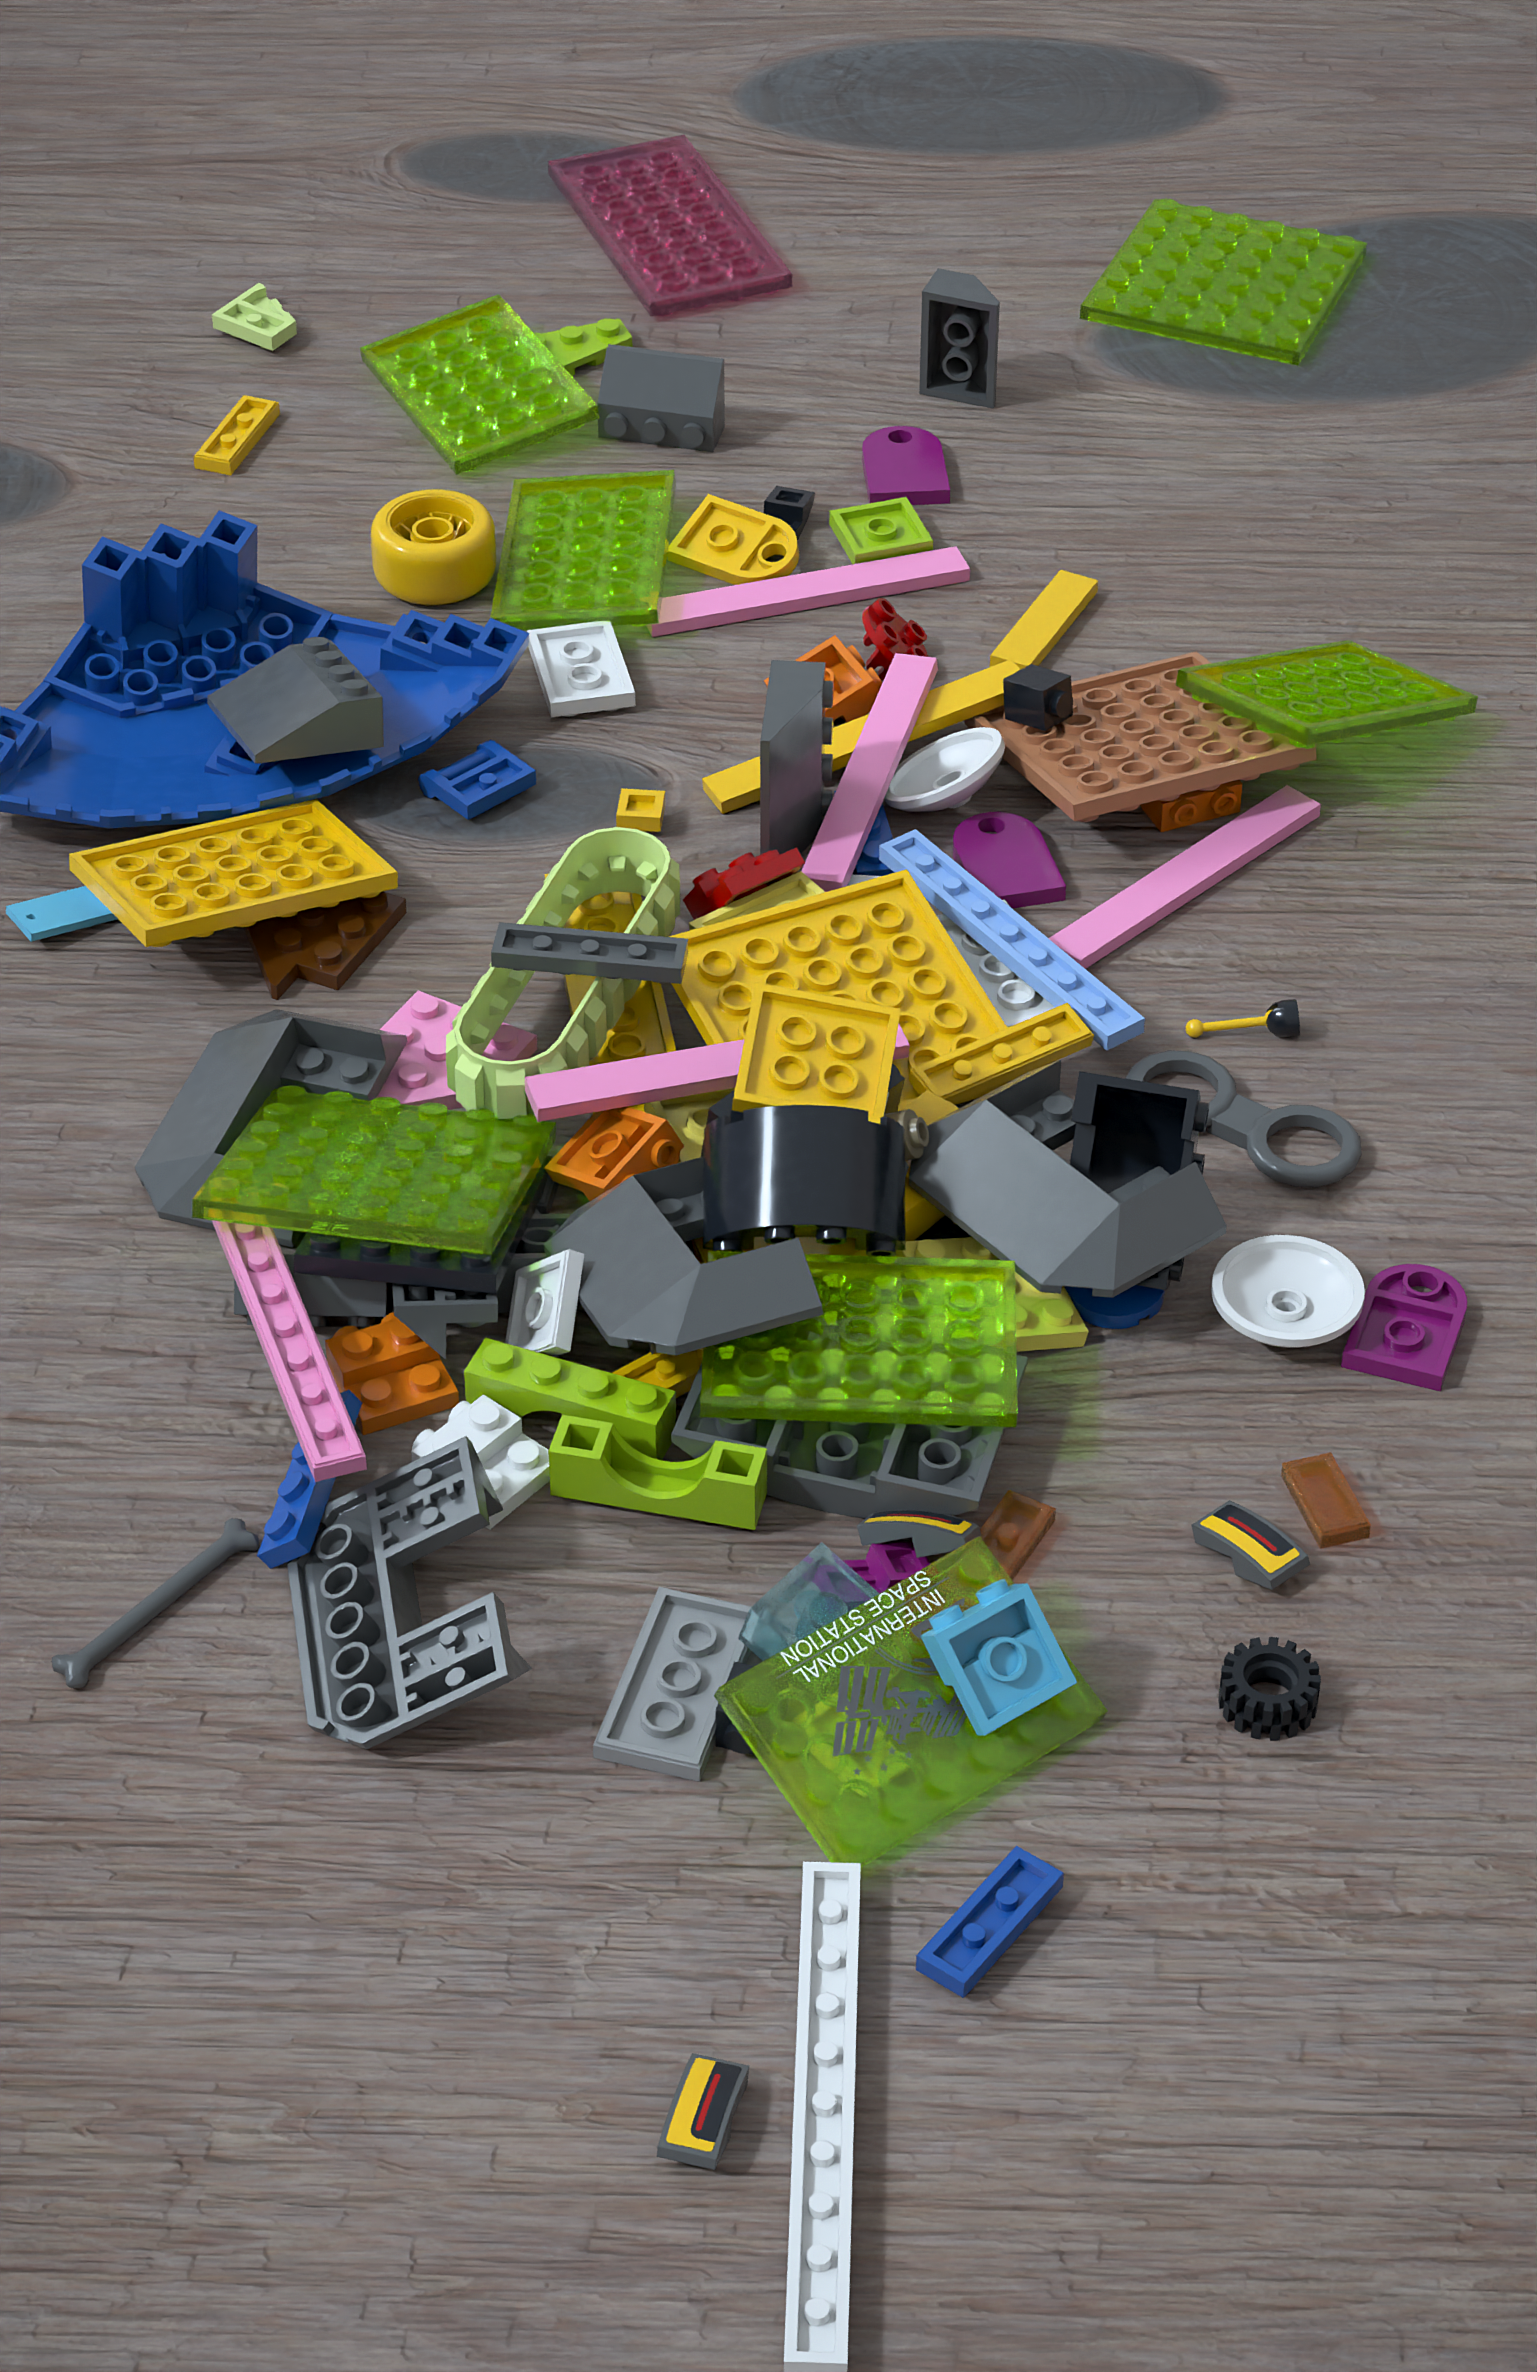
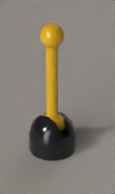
[1185,999,1300,1038]

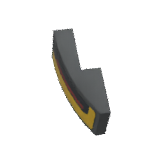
[1191,1500,1310,1590]
[857,1510,981,1558]
[657,2053,750,2170]

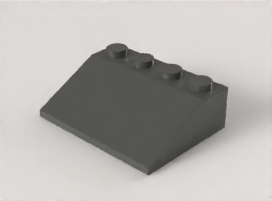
[207,637,384,764]
[760,660,834,855]

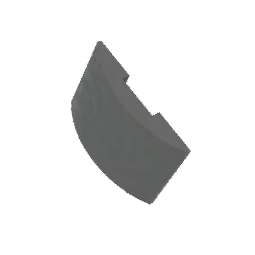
[671,1314,1028,1518]

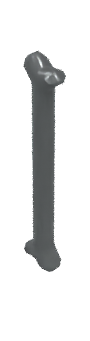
[52,1518,260,1689]

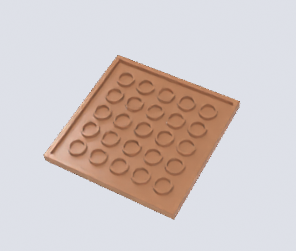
[964,651,1316,822]

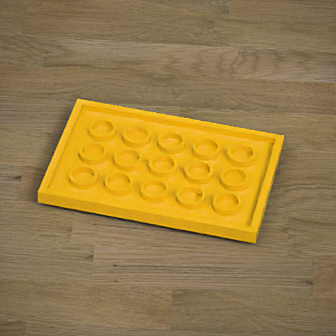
[69,799,398,947]

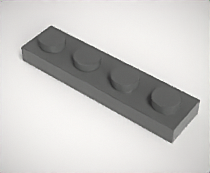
[491,922,688,984]

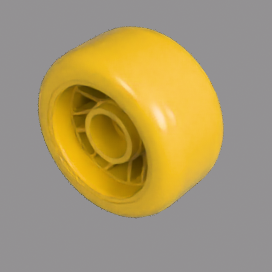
[371,489,497,605]

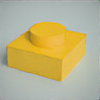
[616,788,666,832]

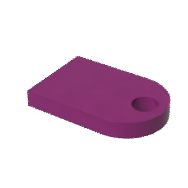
[862,426,950,505]
[952,812,1066,909]
[1341,1264,1467,1391]

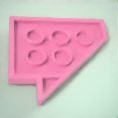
[314,991,537,1127]

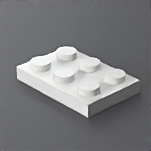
[527,620,635,717]

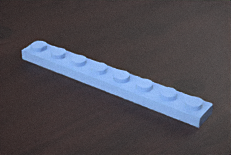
[879,829,1145,1050]

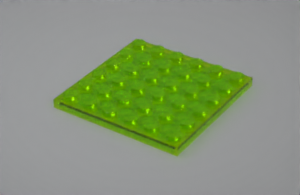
[1080,199,1367,366]
[192,1086,556,1255]

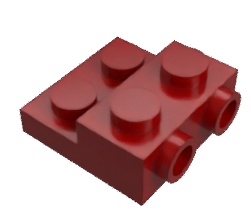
[683,847,805,920]

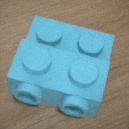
[920,1579,1077,1736]

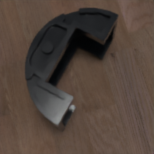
[1070,1071,1209,1290]
[703,1105,906,1258]

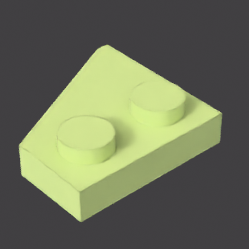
[212,283,297,351]

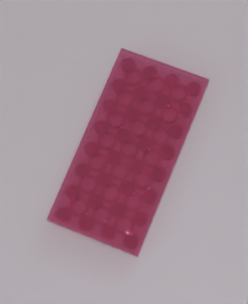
[548,135,792,316]

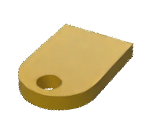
[666,494,799,585]

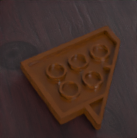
[243,891,407,1000]

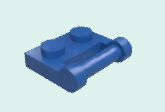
[418,740,536,820]

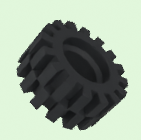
[1218,1637,1321,1741]

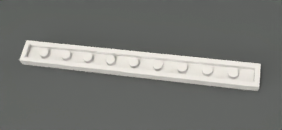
[784,1862,861,2372]

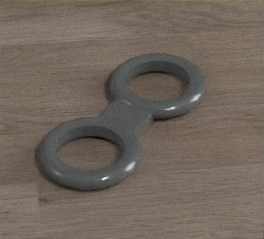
[1125,1050,1362,1188]

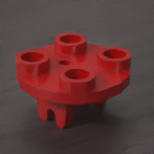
[862,597,928,680]

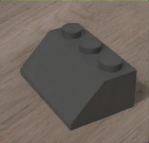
[919,268,1000,409]
[597,344,725,452]
[234,1254,393,1327]

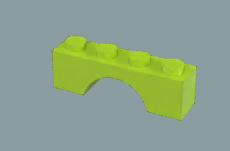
[464,1338,676,1460]
[548,1415,767,1530]

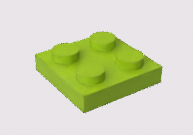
[829,497,933,564]

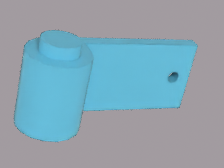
[6,886,118,942]

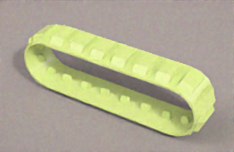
[446,827,680,1127]

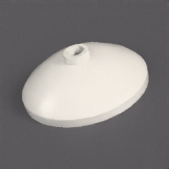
[884,727,1005,812]
[1211,1235,1365,1348]

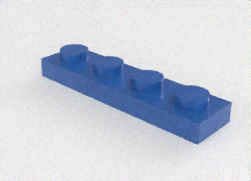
[257,1390,362,1569]

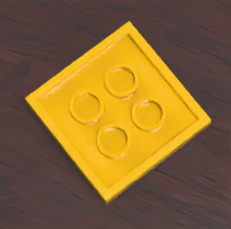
[731,982,901,1124]

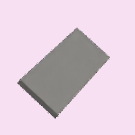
[593,1587,762,1782]

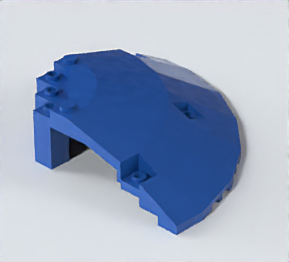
[0,510,530,828]

